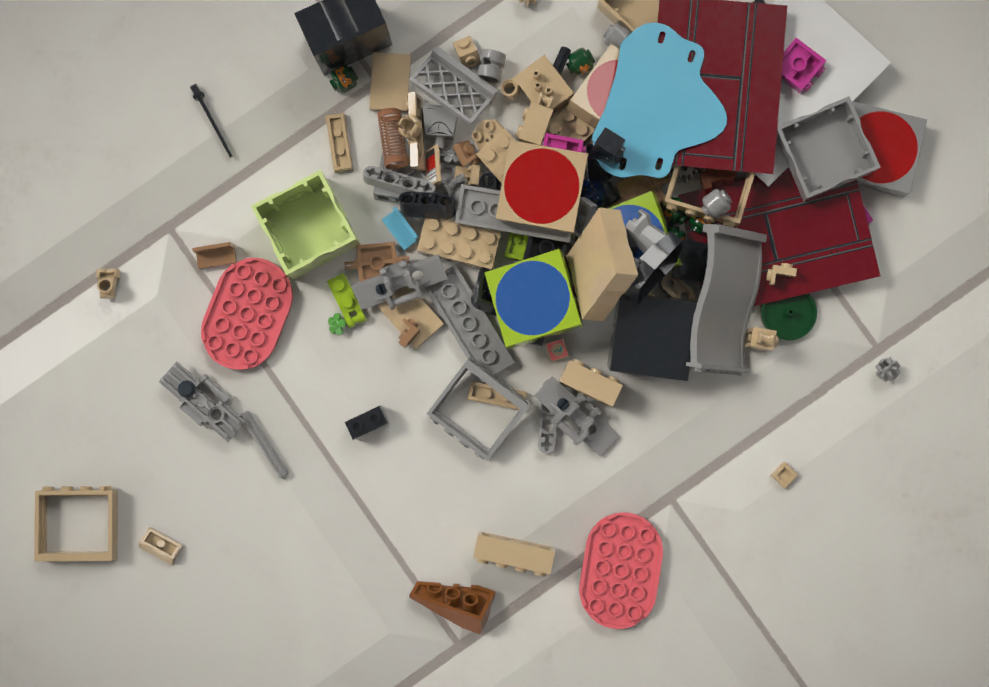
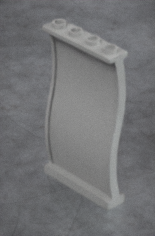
[686,224,767,376]

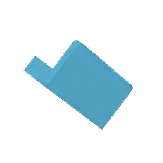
[382,207,420,251]

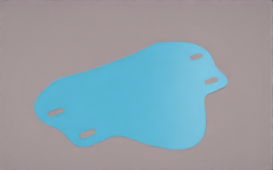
[592,23,727,178]

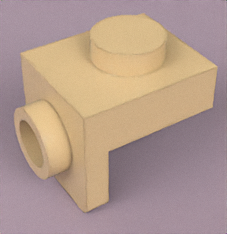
[453,36,481,68]
[454,165,482,186]
[766,263,797,286]

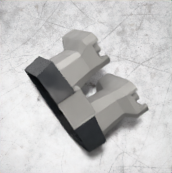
[624,209,682,306]

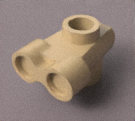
[96,268,120,299]

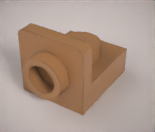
[453,140,482,167]
[398,318,420,349]

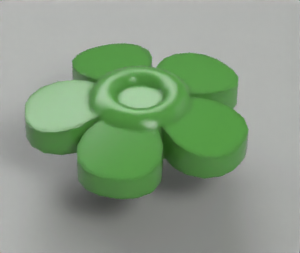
[328,313,346,335]

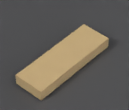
[325,113,353,173]
[467,381,527,410]

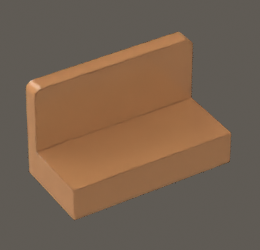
[192,242,237,269]

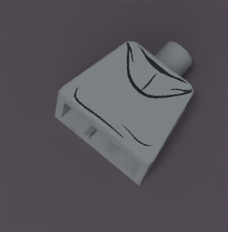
[423,104,458,150]

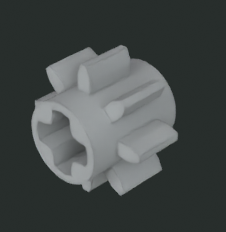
[875,357,901,382]

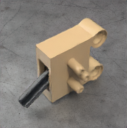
[501,46,574,121]

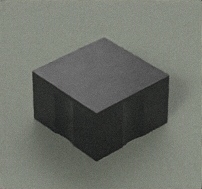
[294,0,393,76]
[607,293,697,381]

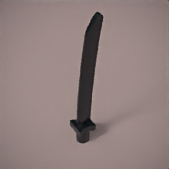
[190,84,233,158]

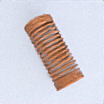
[377,108,409,170]

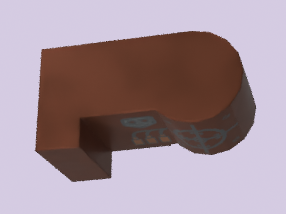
[699,169,736,196]

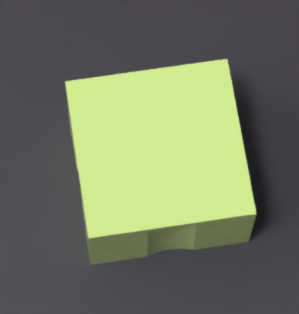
[251,170,361,280]

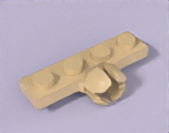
[398,92,425,172]

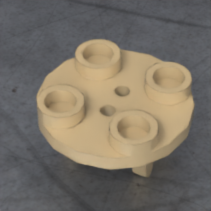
[472,119,504,150]

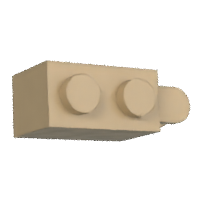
[516,92,553,146]
[745,327,779,352]

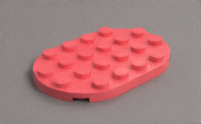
[201,258,293,370]
[579,512,663,629]

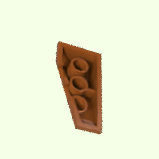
[409,581,496,635]

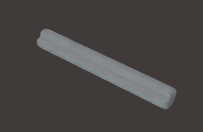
[240,411,288,479]

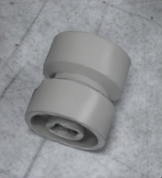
[477,49,506,83]

